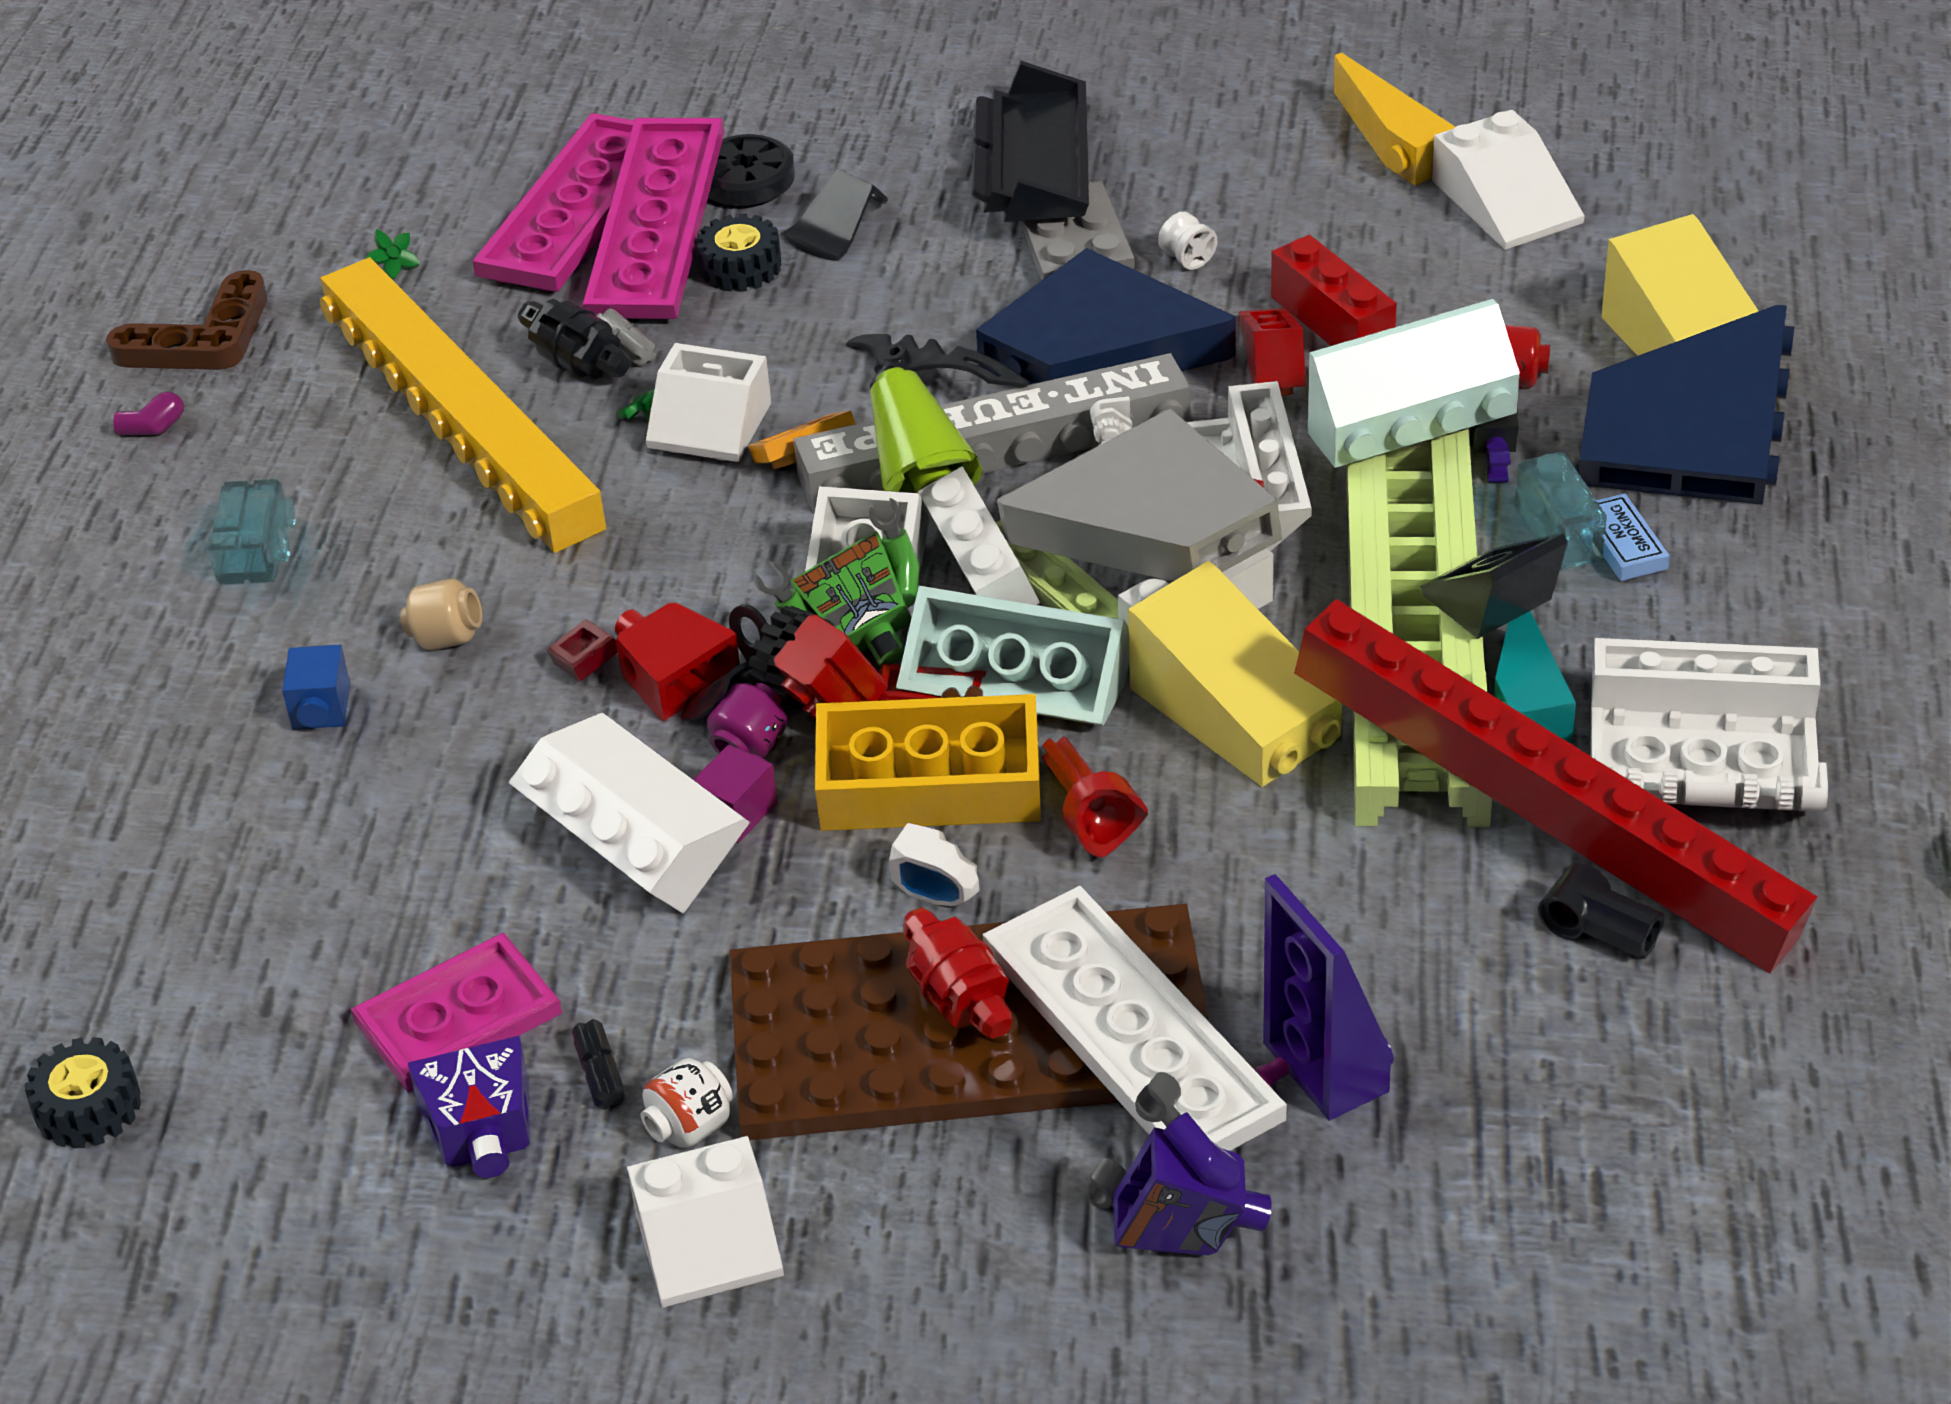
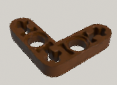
[106,270,267,370]

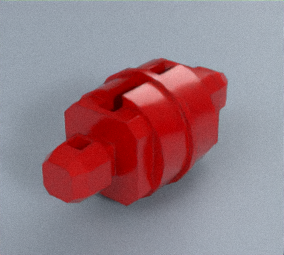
[903,907,1012,1039]

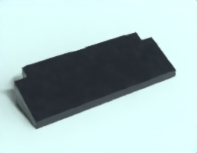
[972,60,1089,222]

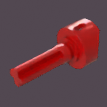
[1041,736,1148,857]

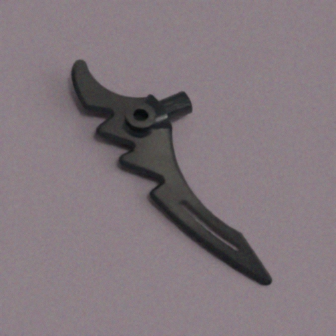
[846,334,1029,389]

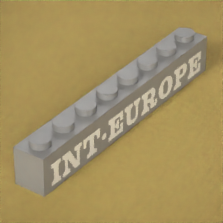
[793,353,1191,513]

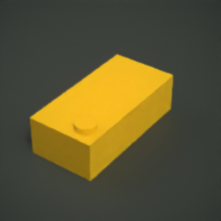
[815,694,1041,831]

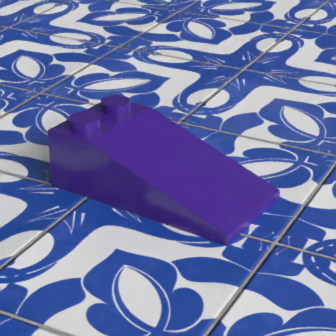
[1263,874,1394,1121]

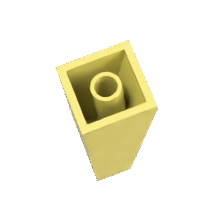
[1601,214,1781,361]
[1128,561,1342,787]

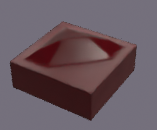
[547,619,618,682]

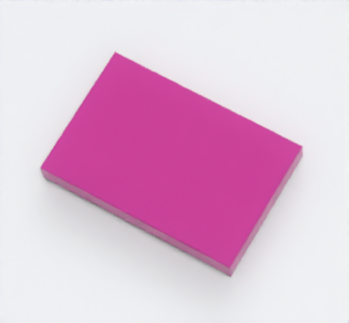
[351,932,562,1093]

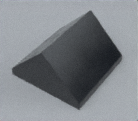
[1420,533,1568,639]

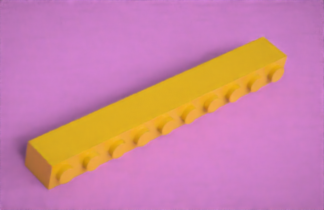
[319,257,606,553]

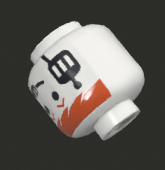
[640,1058,733,1148]

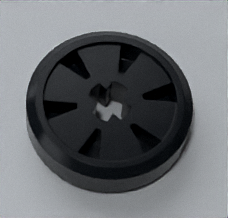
[708,134,795,206]

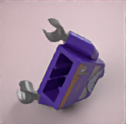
[1087,1072,1272,1255]

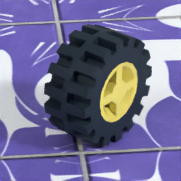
[697,214,782,292]
[25,1037,141,1148]

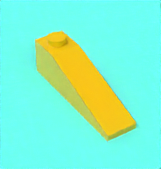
[1334,52,1455,186]

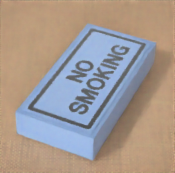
[1577,493,1670,581]

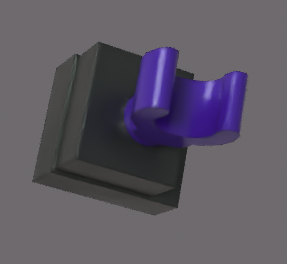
[1468,407,1519,483]

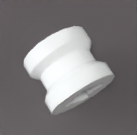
[1158,212,1217,270]

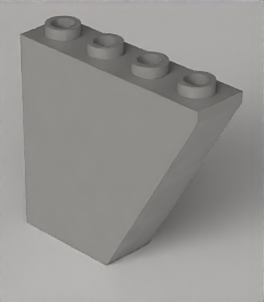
[997,409,1282,582]

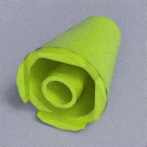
[870,367,983,511]

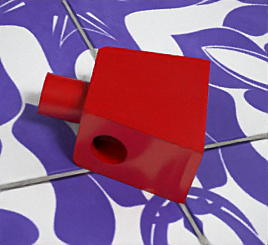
[615,603,740,721]

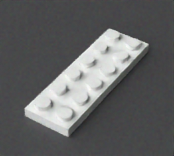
[982,886,1287,1151]

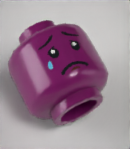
[707,683,787,758]

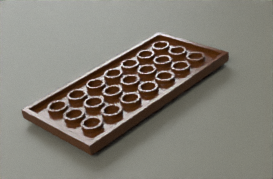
[729,903,1209,1140]

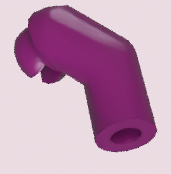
[113,391,184,435]

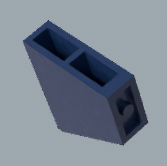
[976,248,1236,388]
[1578,305,1795,505]

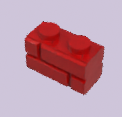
[773,614,887,722]

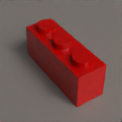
[1271,235,1397,346]

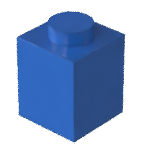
[282,644,350,730]

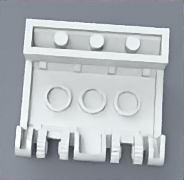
[1090,381,1312,551]
[1590,638,1828,812]

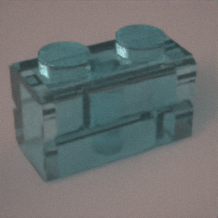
[1514,452,1607,570]
[208,479,295,585]

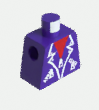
[408,1036,530,1178]

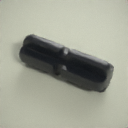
[572,1019,625,1109]

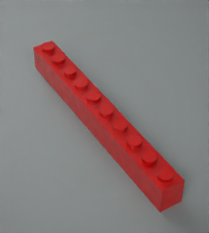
[1294,599,1818,974]

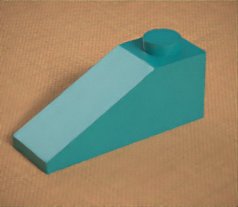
[1494,611,1576,743]

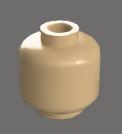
[400,578,483,651]

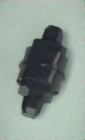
[518,298,631,380]

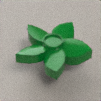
[365,229,420,280]
[616,389,655,422]

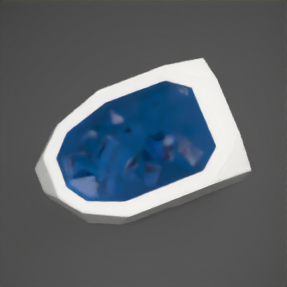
[889,823,980,906]

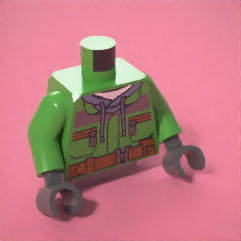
[755,498,920,666]

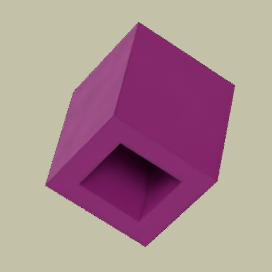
[693,744,778,843]

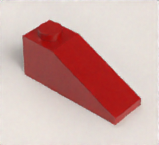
[1239,308,1306,396]

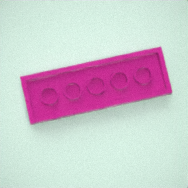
[472,113,634,292]
[583,118,725,319]

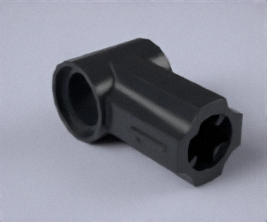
[1537,863,1665,959]

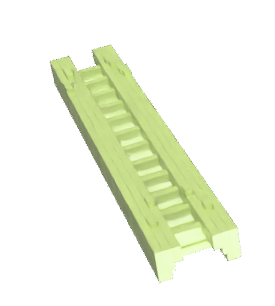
[1345,341,1492,827]

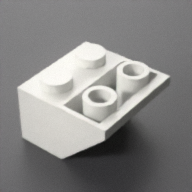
[646,343,771,462]

